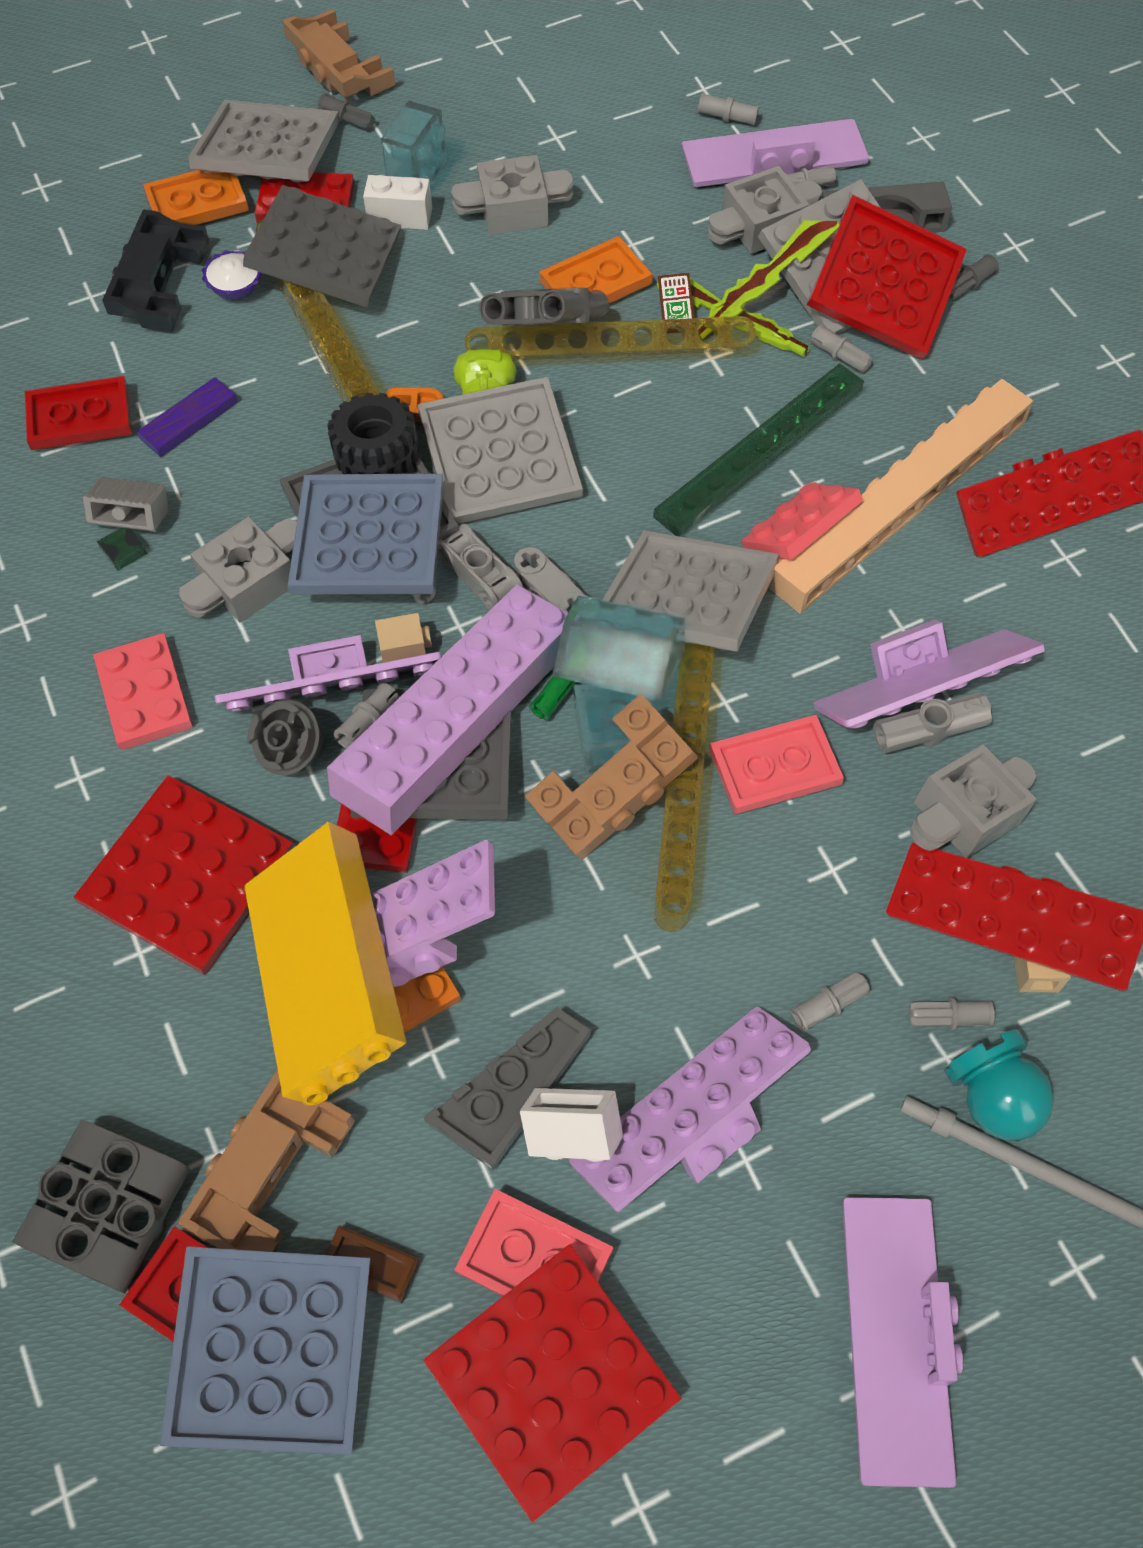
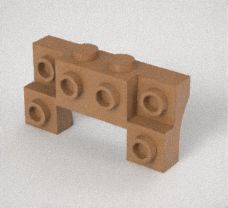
[282,8,395,98]
[525,693,698,860]
[178,1070,355,1252]

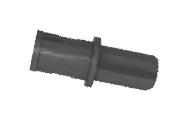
[318,93,375,131]
[948,254,999,299]

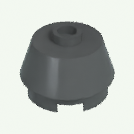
[247,700,325,775]

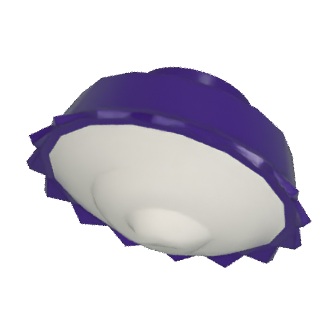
[201,249,263,300]

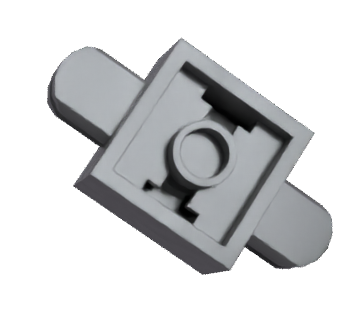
[451,155,573,235]
[708,166,822,254]
[179,516,297,623]
[910,744,1037,858]

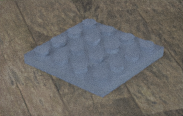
[288,474,444,594]
[160,1247,370,1455]

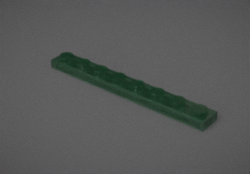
[653,363,864,536]

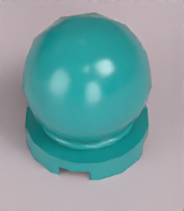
[944,1029,1055,1142]

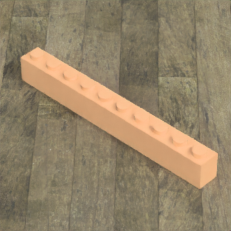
[769,379,1033,614]

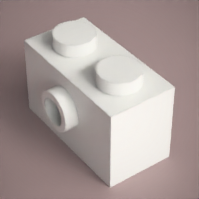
[363,175,432,230]
[520,1088,623,1162]

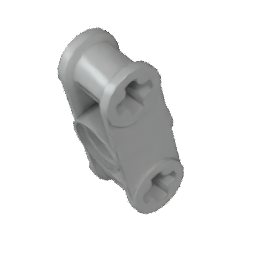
[438,523,523,610]
[514,547,592,639]

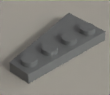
[424,1007,591,1170]

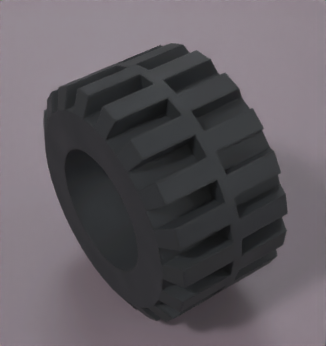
[327,393,419,474]

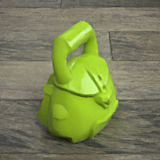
[453,349,517,395]

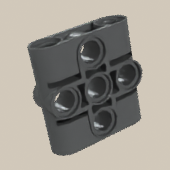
[479,288,609,326]
[12,1120,190,1294]

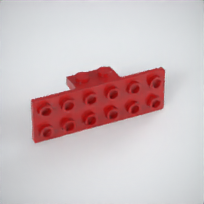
[956,430,1143,557]
[886,843,1143,992]

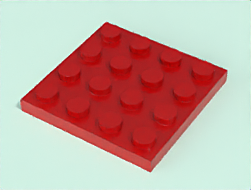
[807,194,967,360]
[73,775,295,975]
[423,1244,682,1523]

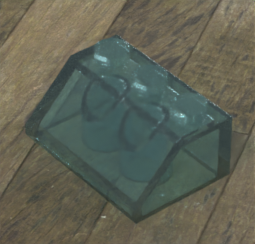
[553,595,685,701]

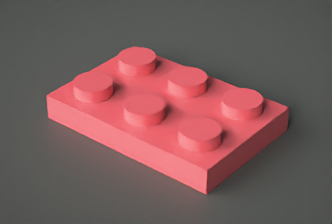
[741,482,863,560]
[93,633,193,751]
[709,715,844,815]
[454,1189,613,1297]

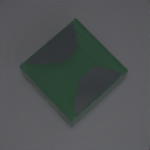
[97,528,148,571]

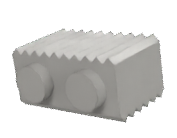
[83,476,168,532]

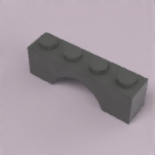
[821,181,952,233]

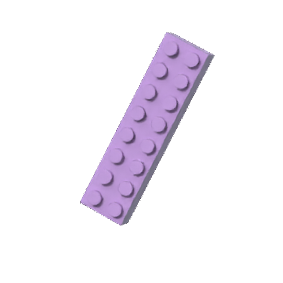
[327,585,576,835]

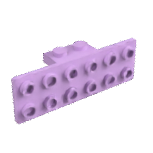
[682,119,869,187]
[814,619,1045,728]
[214,635,441,712]
[371,840,495,987]
[569,1007,811,1212]
[842,1198,963,1488]

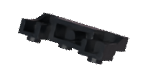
[102,209,210,332]

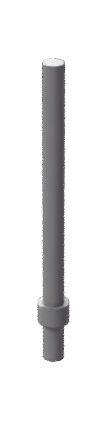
[900,1096,1143,1229]

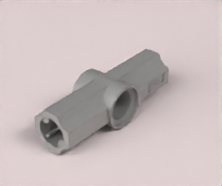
[873,692,993,754]

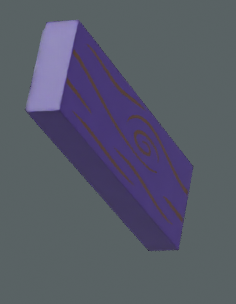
[137,377,238,457]

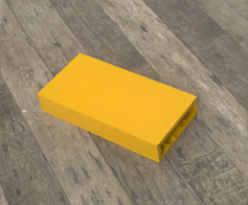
[244,822,407,1105]

